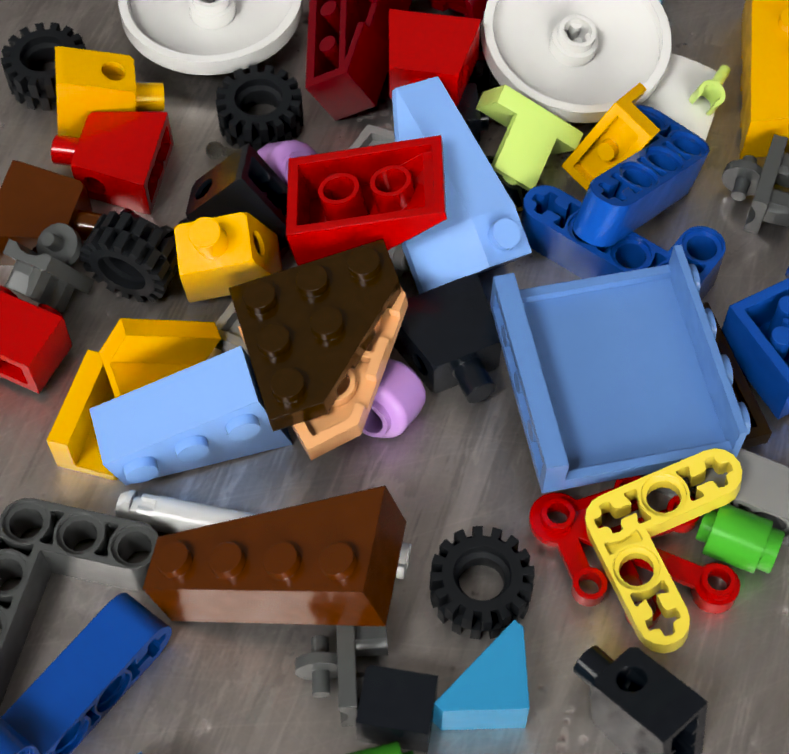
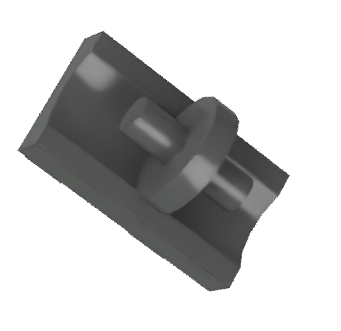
[722,134,789,234]
[3,223,95,313]
[295,623,388,726]

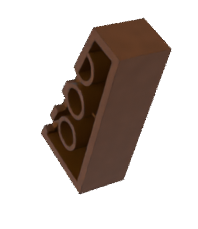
[142,486,406,627]

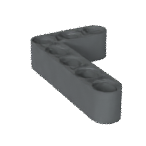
[0,498,158,706]

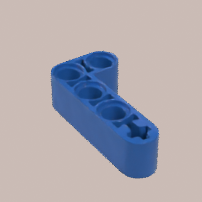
[573,105,710,247]
[521,185,726,300]
[0,593,172,754]

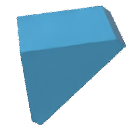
[433,619,530,730]

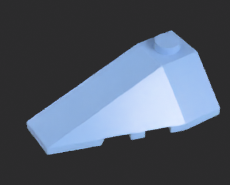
[392,76,532,294]

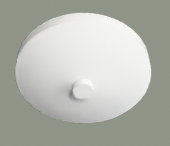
[118,0,303,75]
[481,0,672,123]

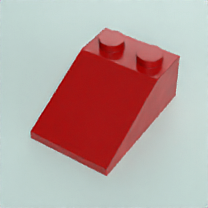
[286,135,447,266]

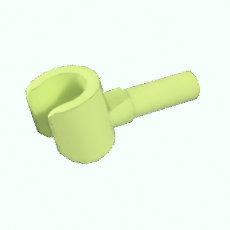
[689,65,731,116]

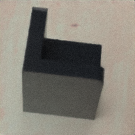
[356,665,438,753]

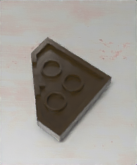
[229,239,401,432]

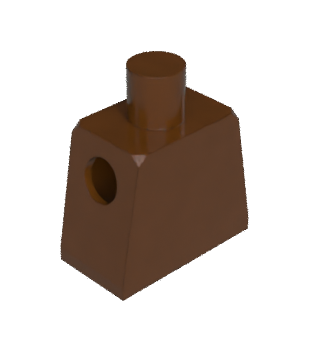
[0,160,107,266]

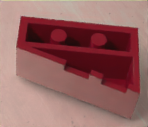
[305,0,412,121]

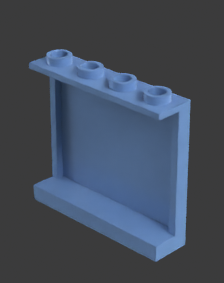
[490,244,751,493]

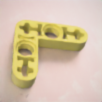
[585,448,742,654]

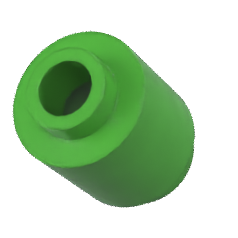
[695,504,785,574]

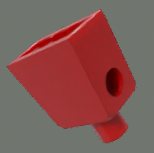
[388,9,481,106]
[51,111,174,215]

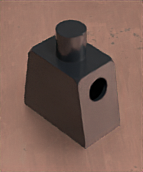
[179,143,290,253]
[394,273,501,403]
[573,645,708,754]

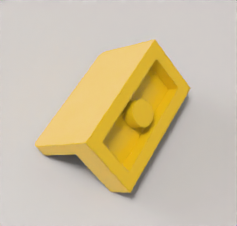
[561,83,660,191]
[99,318,221,398]
[46,349,118,480]

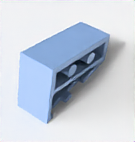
[89,346,293,485]

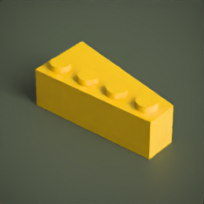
[739,0,789,159]

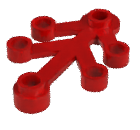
[529,476,740,629]

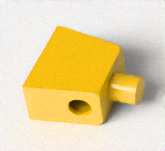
[55,46,164,138]
[174,212,283,303]

